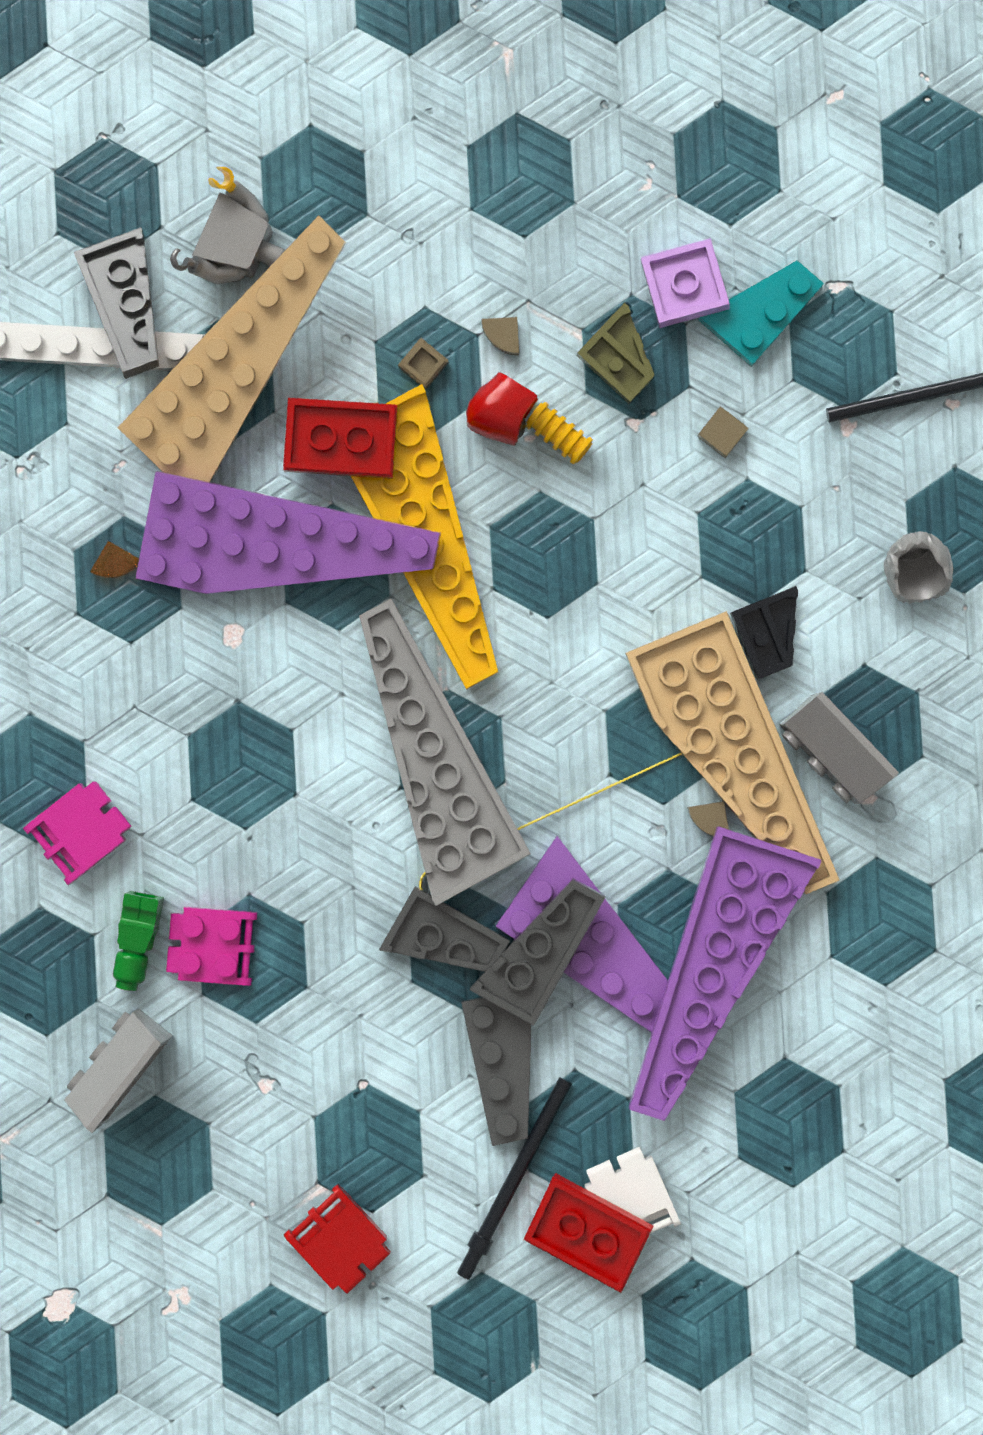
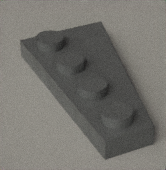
[461,997,531,1146]

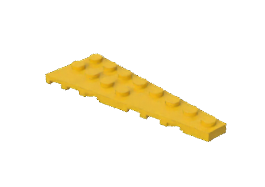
[351,384,498,690]

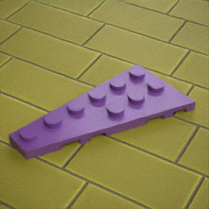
[496,836,668,1032]

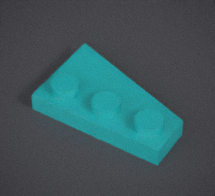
[698,260,824,367]

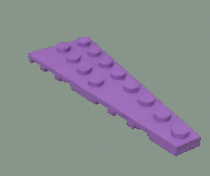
[628,827,821,1121]

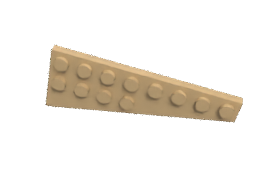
[117,215,346,482]

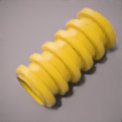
[526,402,593,464]

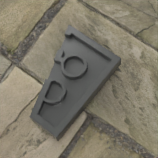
[379,886,510,971]

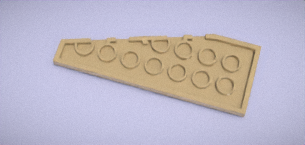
[625,611,840,894]

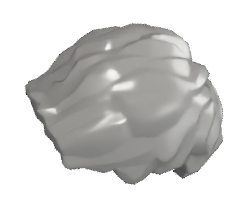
[884,531,954,604]

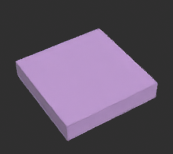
[641,238,730,328]

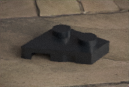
[730,586,798,680]

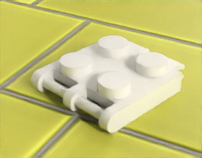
[584,1147,681,1239]

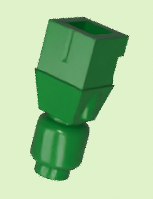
[113,891,164,991]

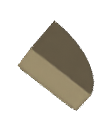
[481,317,519,355]
[687,801,729,836]

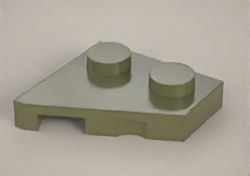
[577,302,655,404]

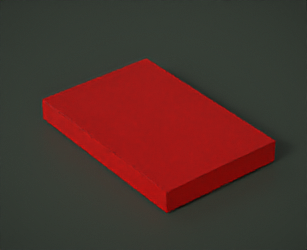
[283,398,398,479]
[523,1173,654,1293]

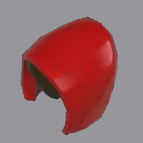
[466,372,538,446]

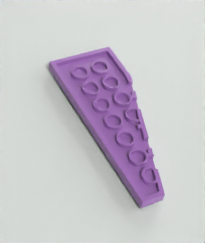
[136,471,441,594]

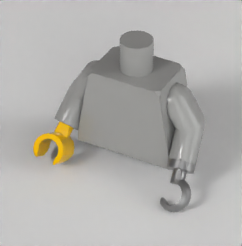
[170,167,285,284]

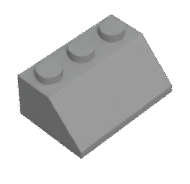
[780,692,899,804]
[65,1009,173,1133]

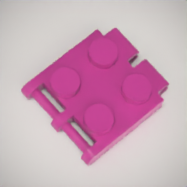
[23,781,132,886]
[166,907,257,986]

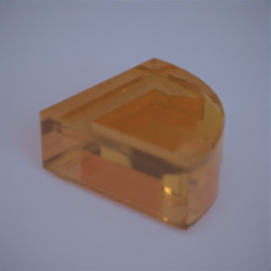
[90,541,139,578]

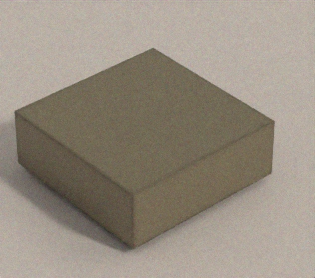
[398,338,449,390]
[697,406,749,458]

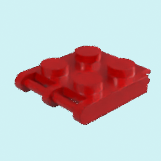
[283,1184,391,1294]

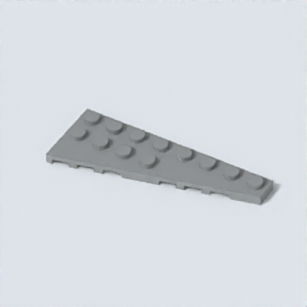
[359,599,531,906]

